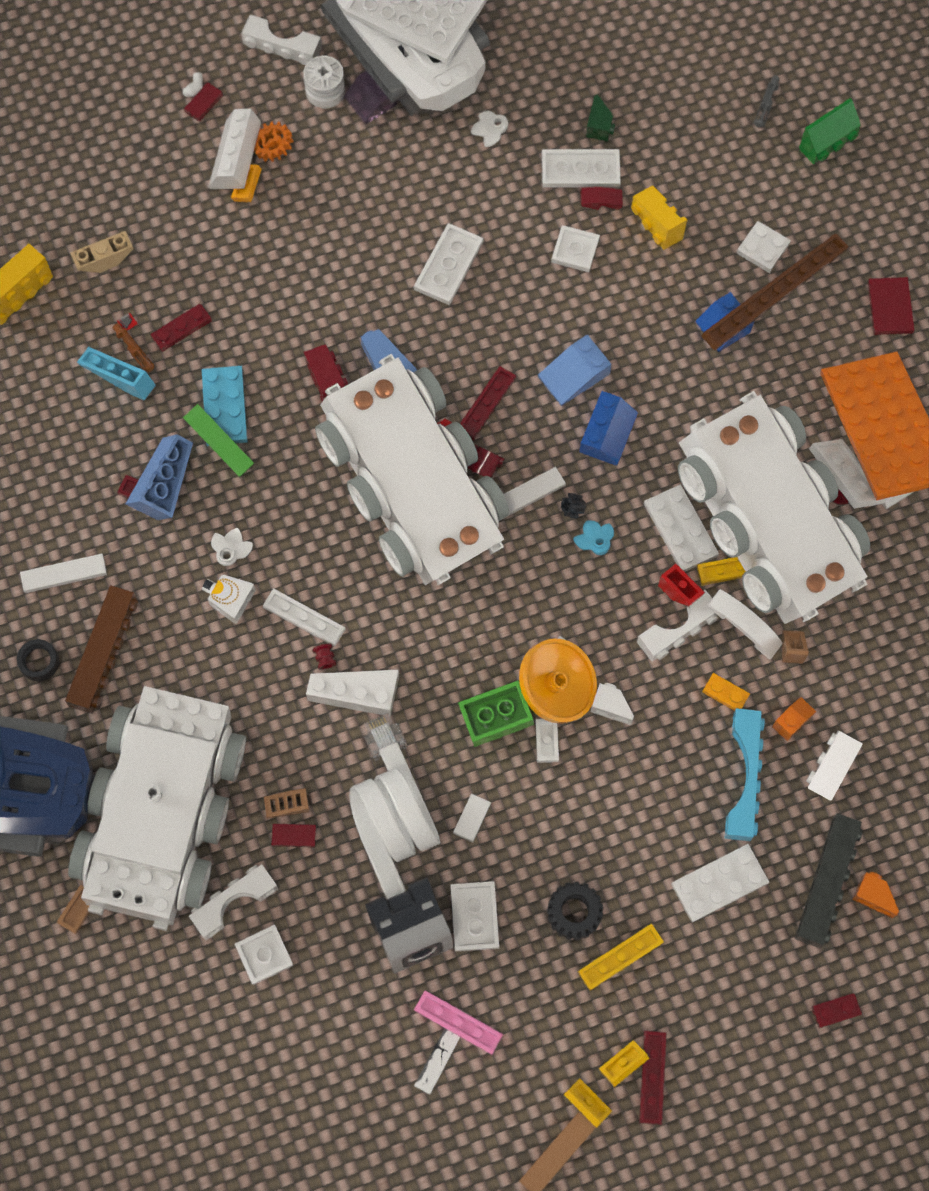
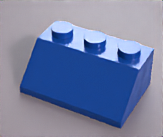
[579,391,638,466]

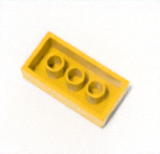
[0,243,53,325]

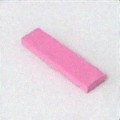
[414,990,503,1055]

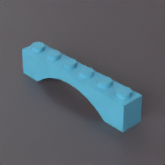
[724,708,765,841]

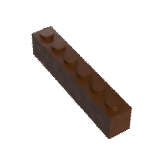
[65,585,138,714]

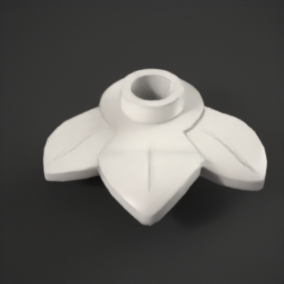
[471,111,508,147]
[211,528,253,566]

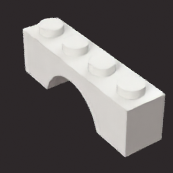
[242,15,322,65]
[637,590,719,661]
[189,864,278,941]

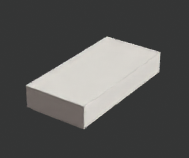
[453,794,491,842]

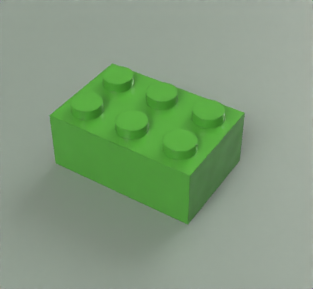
[458,681,534,747]

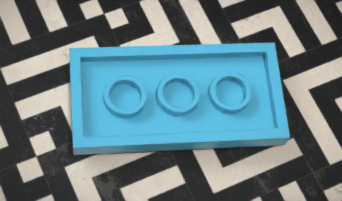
[202,366,248,446]

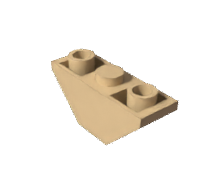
[70,231,133,273]

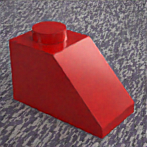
[658,564,705,607]

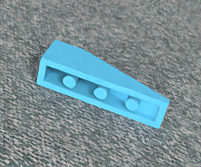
[77,347,156,400]

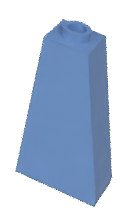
[361,329,417,372]

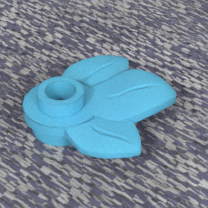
[573,520,614,555]

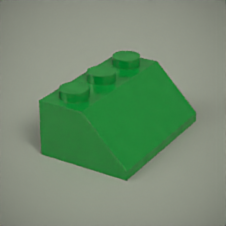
[799,98,861,165]

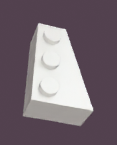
[806,730,862,800]

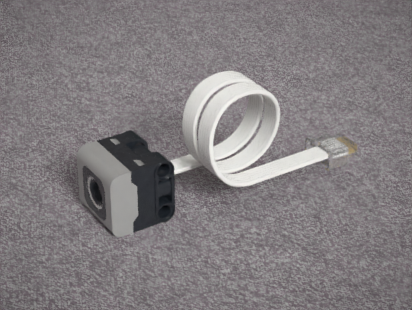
[349,713,454,974]

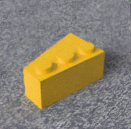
[631,185,687,250]

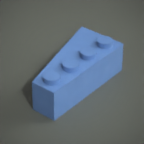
[126,434,193,520]

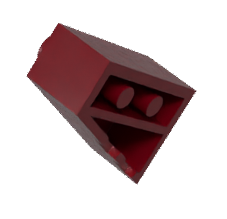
[303,344,348,402]

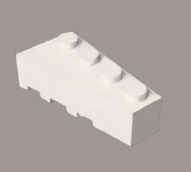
[306,670,399,717]

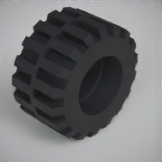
[547,881,603,941]

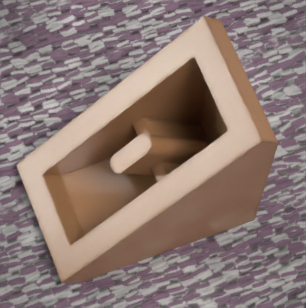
[782,630,809,664]

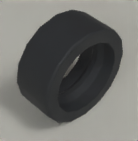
[16,639,59,682]

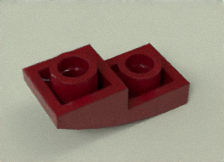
[580,187,623,210]

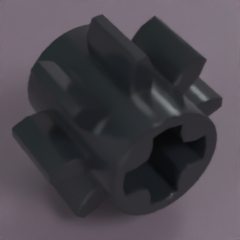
[560,493,586,519]

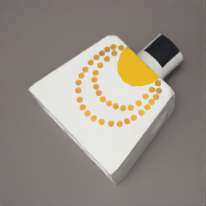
[202,575,256,624]

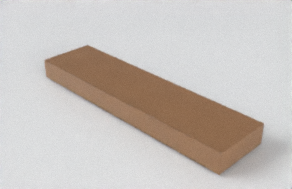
[519,1111,596,1191]

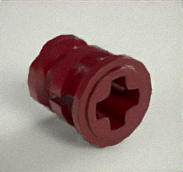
[312,643,337,670]

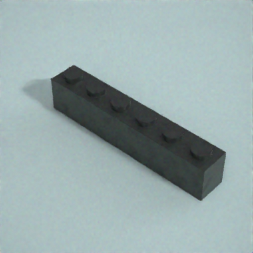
[795,813,863,948]

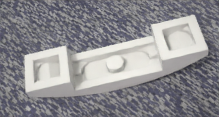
[707,589,783,660]

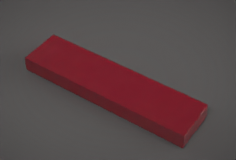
[460,366,517,441]
[639,1030,667,1125]

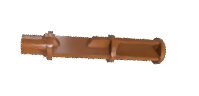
[112,323,155,373]

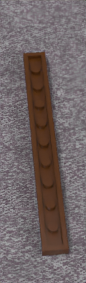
[701,233,849,351]

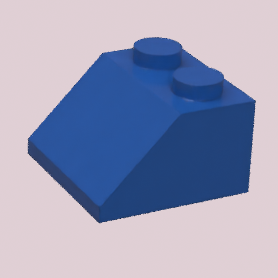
[696,292,754,352]

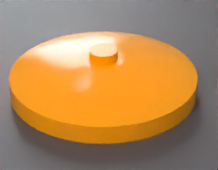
[519,638,597,724]

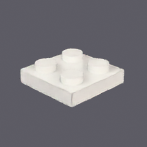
[736,221,791,273]
[551,225,600,272]
[235,925,294,985]

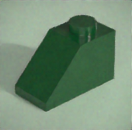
[586,94,616,142]

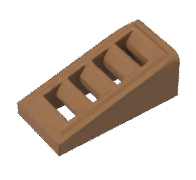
[264,788,309,819]

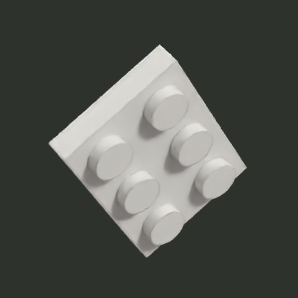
[451,881,499,952]

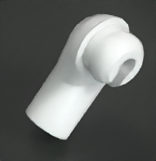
[183,72,203,98]

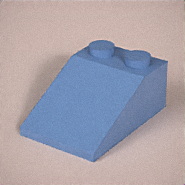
[538,334,611,406]

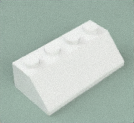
[209,109,261,189]

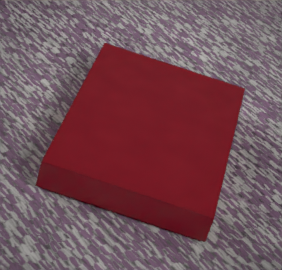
[867,277,915,335]

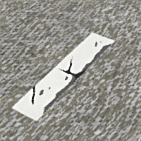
[414,1008,471,1094]

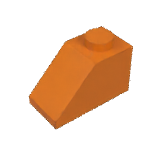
[772,697,817,741]
[852,872,899,918]

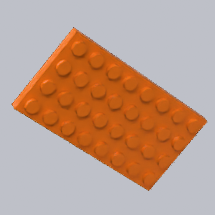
[820,352,929,501]

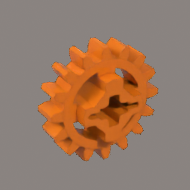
[254,121,293,162]

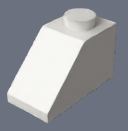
[591,683,634,725]

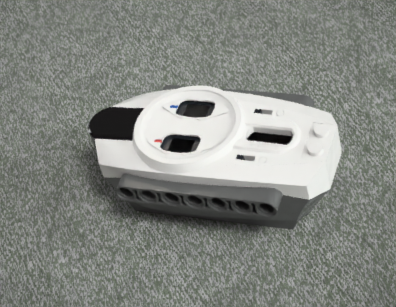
[320,0,490,117]

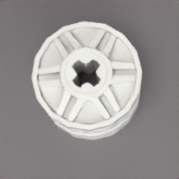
[303,56,345,109]

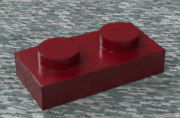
[811,993,862,1028]

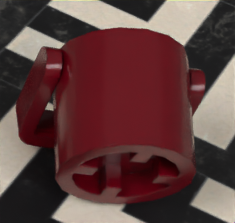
[468,444,505,478]

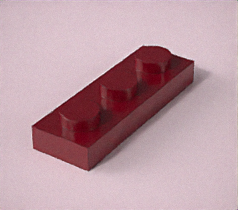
[150,303,212,352]

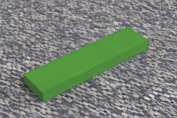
[183,404,254,477]

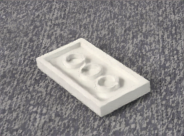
[542,149,620,187]
[414,223,483,305]
[809,439,887,509]
[644,484,719,572]
[671,844,769,923]

